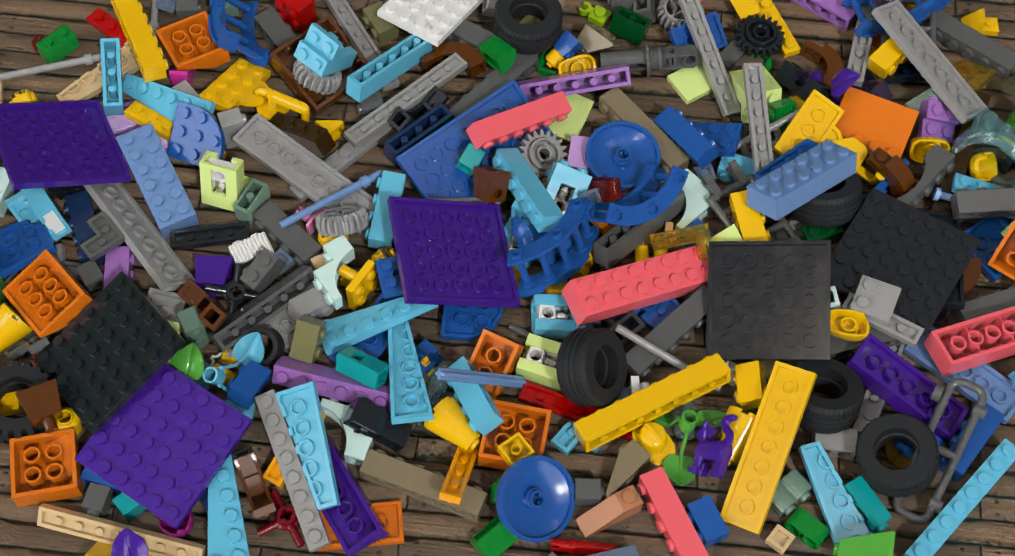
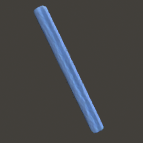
[435,367,526,388]

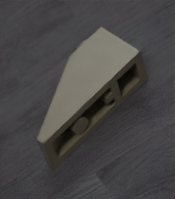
[604,439,652,500]

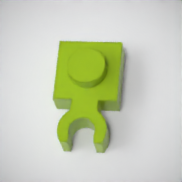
[579,1,612,27]

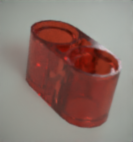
[590,177,623,201]

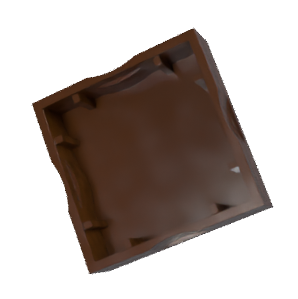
[269,14,368,118]

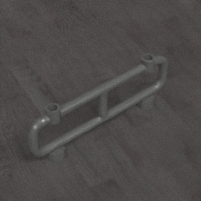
[892,378,988,523]

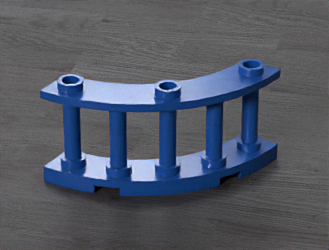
[208,0,271,68]
[841,0,952,37]
[586,164,689,226]
[507,196,600,298]

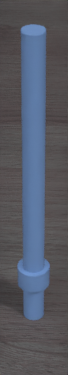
[279,170,382,229]

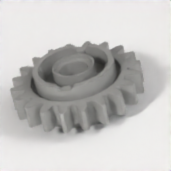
[518,129,568,180]

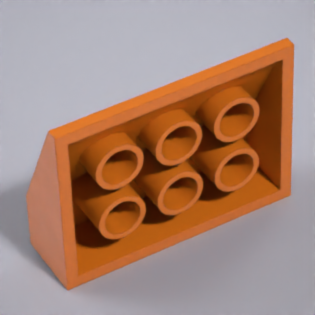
[835,87,919,158]
[2,249,93,338]

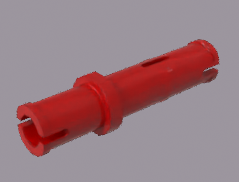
[550,538,616,555]

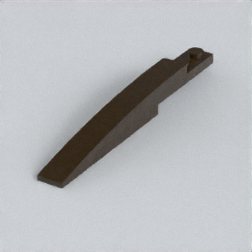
[930,89,991,212]

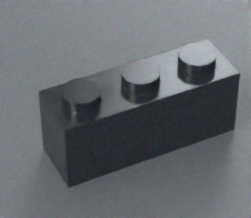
[343,397,413,451]

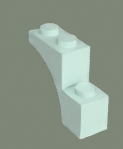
[313,235,355,310]
[320,398,374,467]

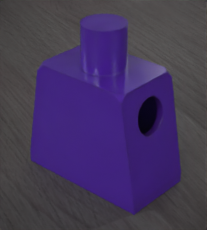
[195,255,235,300]

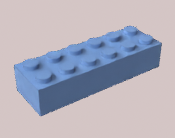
[116,123,199,239]
[747,140,857,221]

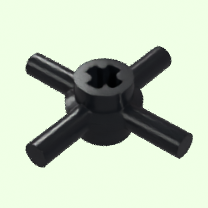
[204,263,262,316]

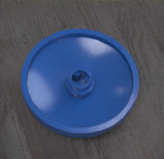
[585,121,661,191]
[495,455,575,542]

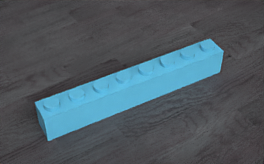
[903,438,1015,556]

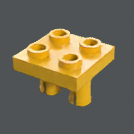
[338,259,378,311]

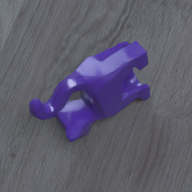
[687,414,738,479]

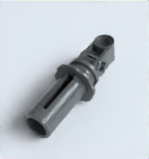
[600,42,699,77]

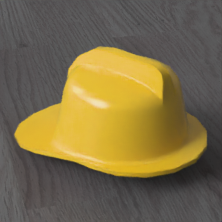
[632,421,675,466]

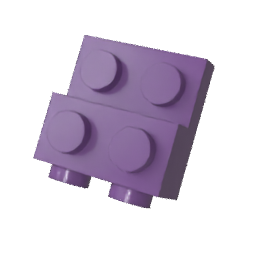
[917,97,960,144]

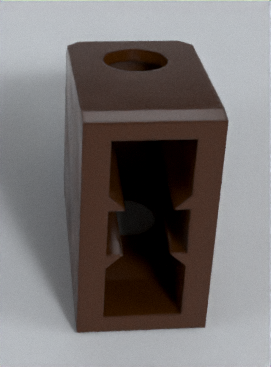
[473,166,510,204]
[16,378,63,433]

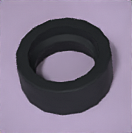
[248,327,285,366]

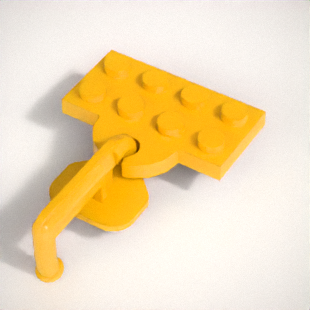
[198,58,310,122]
[772,89,885,186]

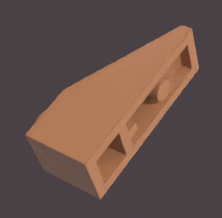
[575,485,643,539]

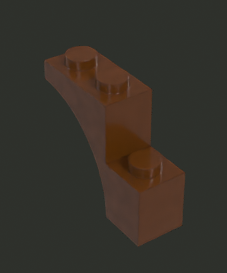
[232,447,276,519]

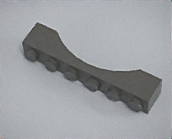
[896,144,955,208]

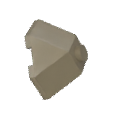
[577,24,620,54]

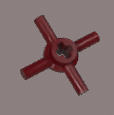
[256,489,305,548]

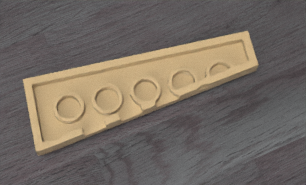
[56,41,139,101]

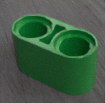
[784,507,830,550]

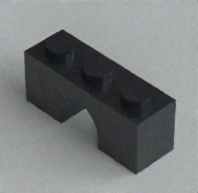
[774,59,831,101]

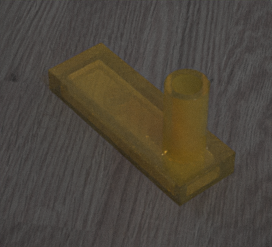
[650,223,712,260]

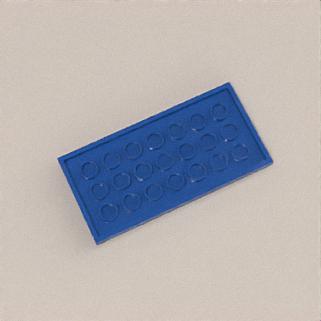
[395,79,557,199]

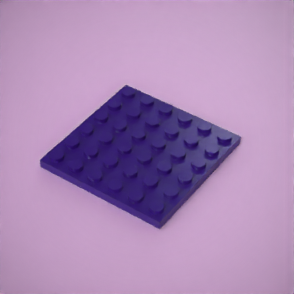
[0,100,131,190]
[387,196,520,308]
[75,364,253,530]

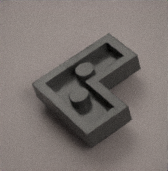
[80,211,125,262]
[2,331,50,362]

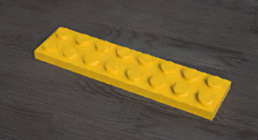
[720,361,817,535]

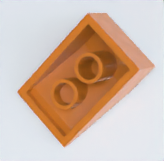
[470,329,525,400]

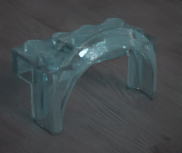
[951,107,1015,188]

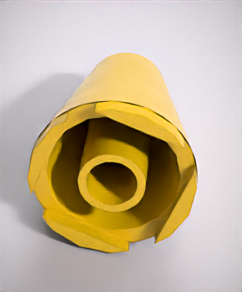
[0,303,33,352]
[424,396,481,452]
[720,406,756,467]

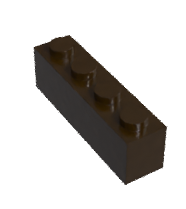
[269,111,336,158]

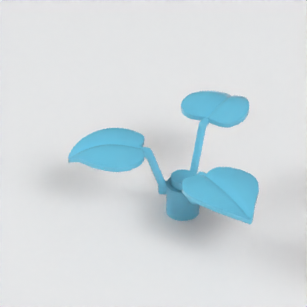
[194,332,265,419]

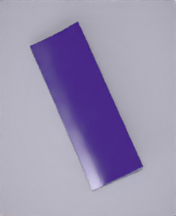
[845,333,969,442]
[322,433,390,556]

